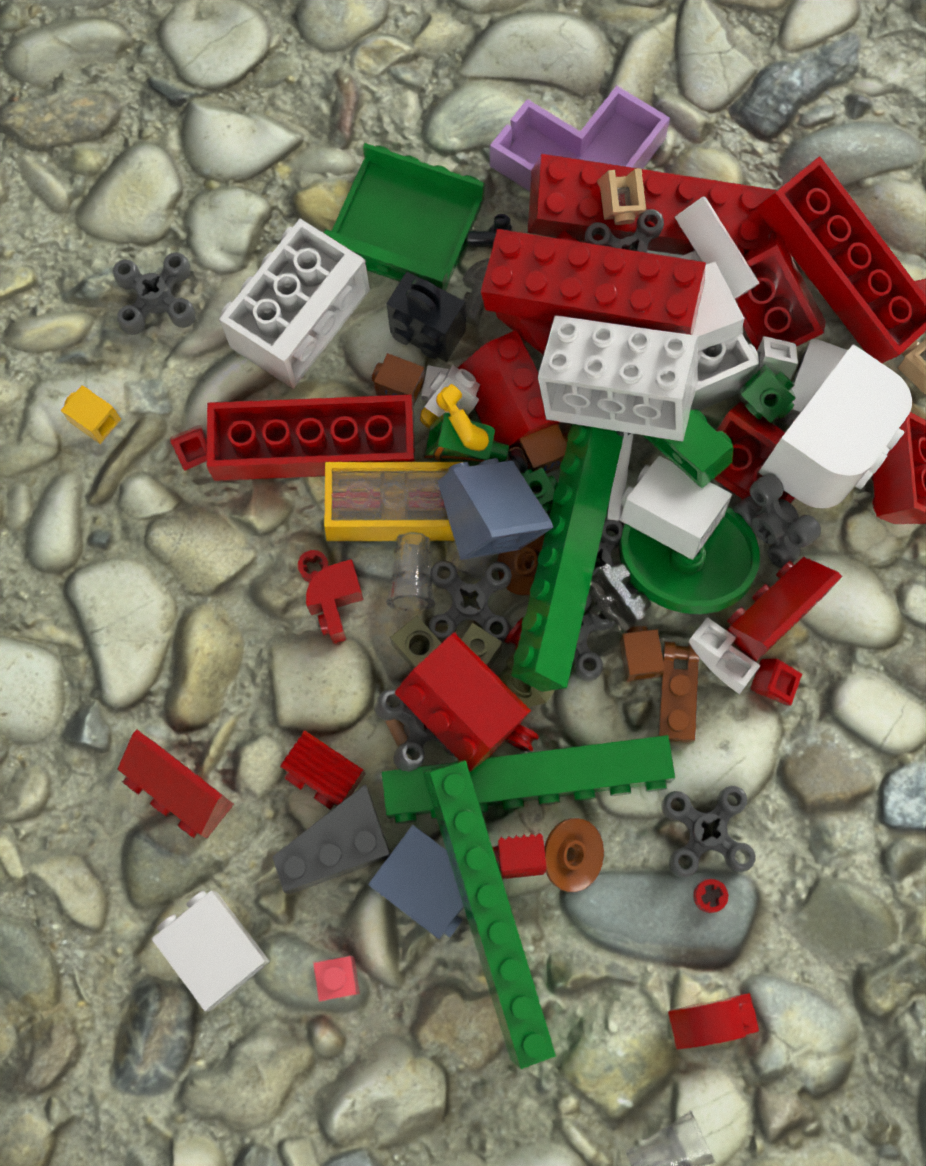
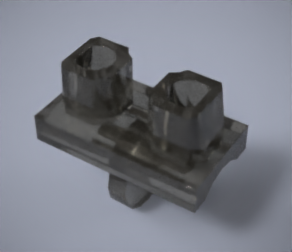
[589,563,651,633]

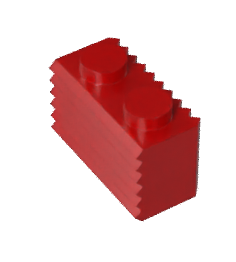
[280,731,366,810]
[492,833,547,879]

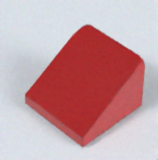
[170,425,207,471]
[750,659,802,706]

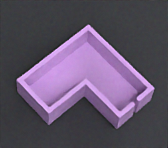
[490,85,670,191]

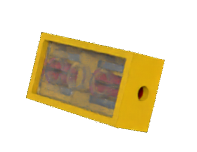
[324,462,463,541]

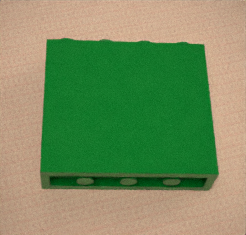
[324,143,484,291]

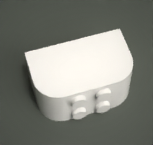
[759,344,912,508]

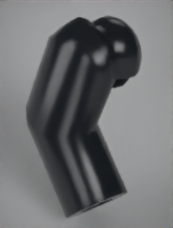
[468,214,512,248]

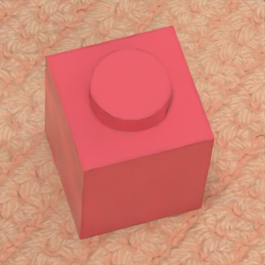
[313,956,360,1001]

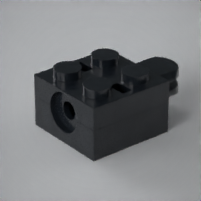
[386,271,466,362]

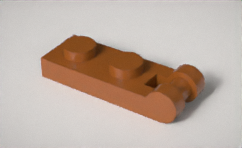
[658,641,700,742]

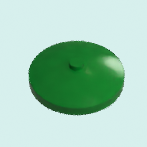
[619,506,760,614]

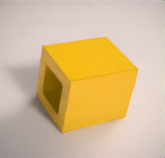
[61,385,121,444]

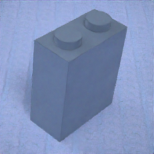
[368,825,464,940]

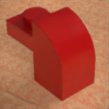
[306,559,364,644]
[668,993,759,1050]

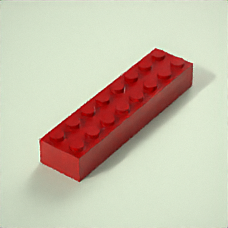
[527,153,792,257]

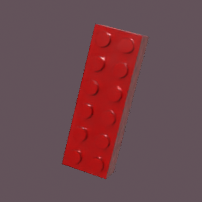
[756,156,926,363]
[481,229,706,335]
[207,394,415,481]

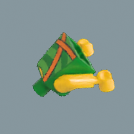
[420,384,509,466]

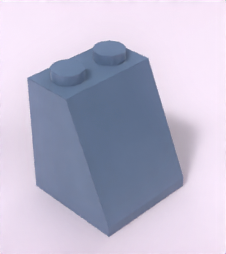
[438,458,553,560]

